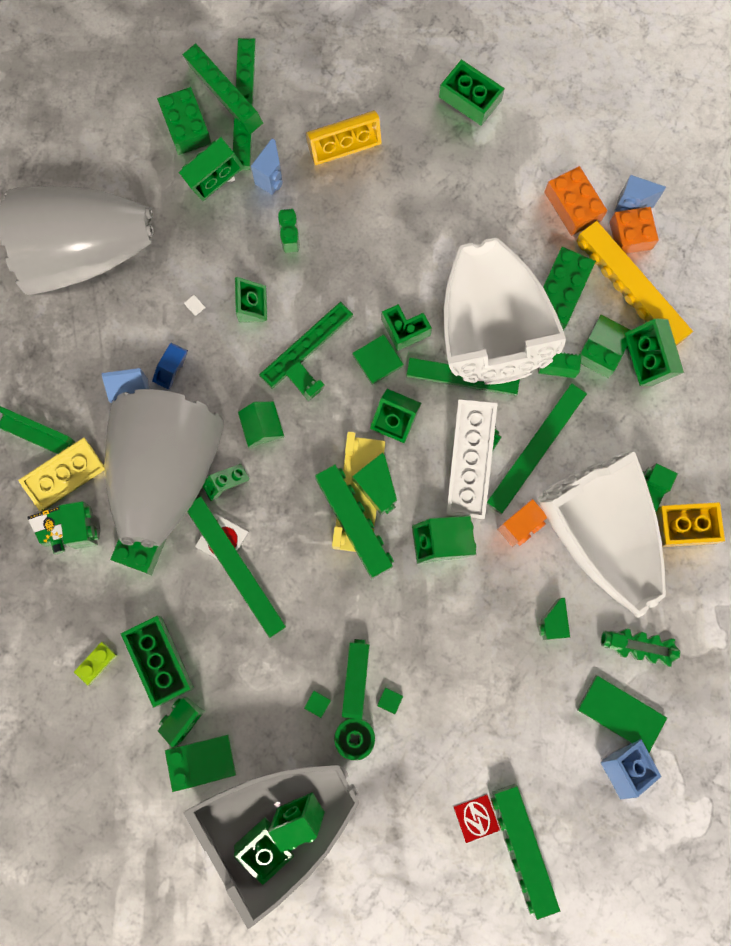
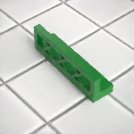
[0,406,75,454]

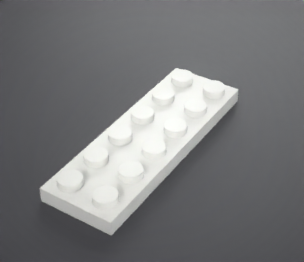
[446,400,498,519]

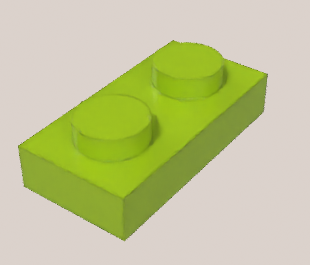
[74,642,117,686]

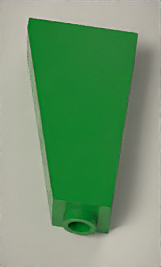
[342,639,370,719]

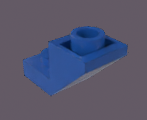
[152,343,188,390]

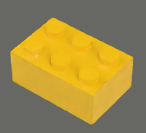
[656,502,725,547]

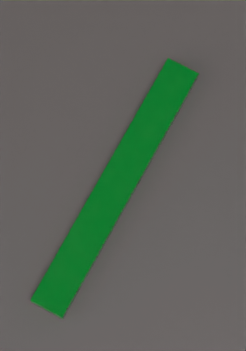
[487,383,587,515]
[187,497,286,638]

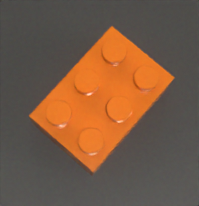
[544,166,608,236]

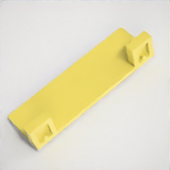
[332,432,385,552]

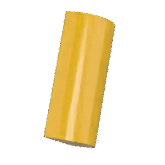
[306,110,382,166]

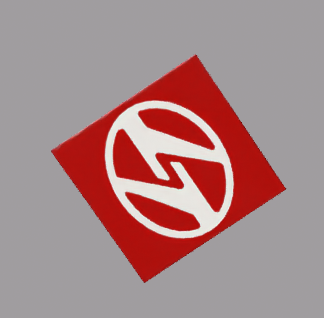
[454,794,500,843]

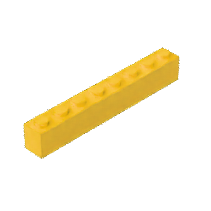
[576,221,693,346]

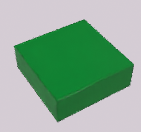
[377,687,403,714]
[304,691,331,718]

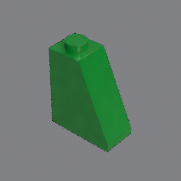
[352,452,397,515]

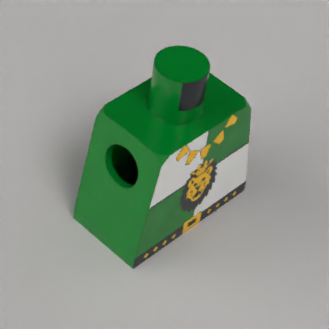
[28,506,65,554]

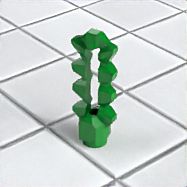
[601,629,681,667]

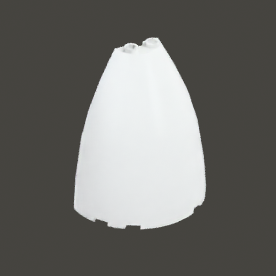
[444,237,566,384]
[538,451,666,617]

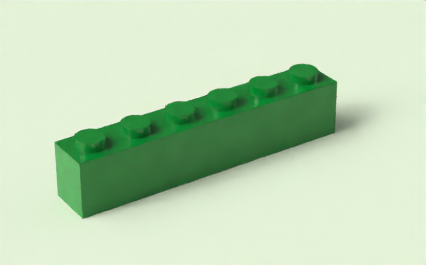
[182,43,263,134]
[315,465,394,580]
[490,784,561,920]

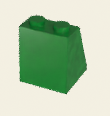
[412,516,477,564]

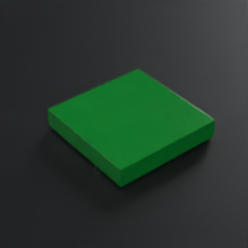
[352,334,404,385]

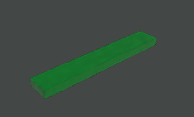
[259,301,353,389]
[406,358,520,396]

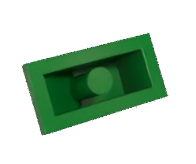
[538,598,570,640]

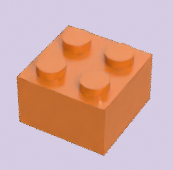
[609,207,659,254]
[497,499,547,547]

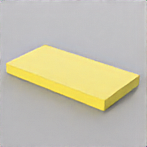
[18,437,105,512]

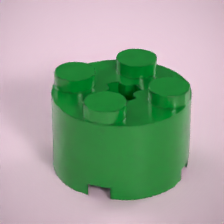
[334,718,375,760]

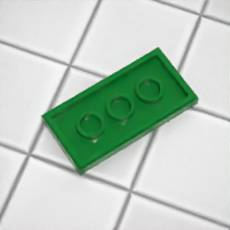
[577,675,667,753]

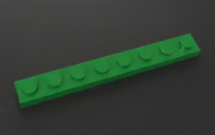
[233,38,256,170]

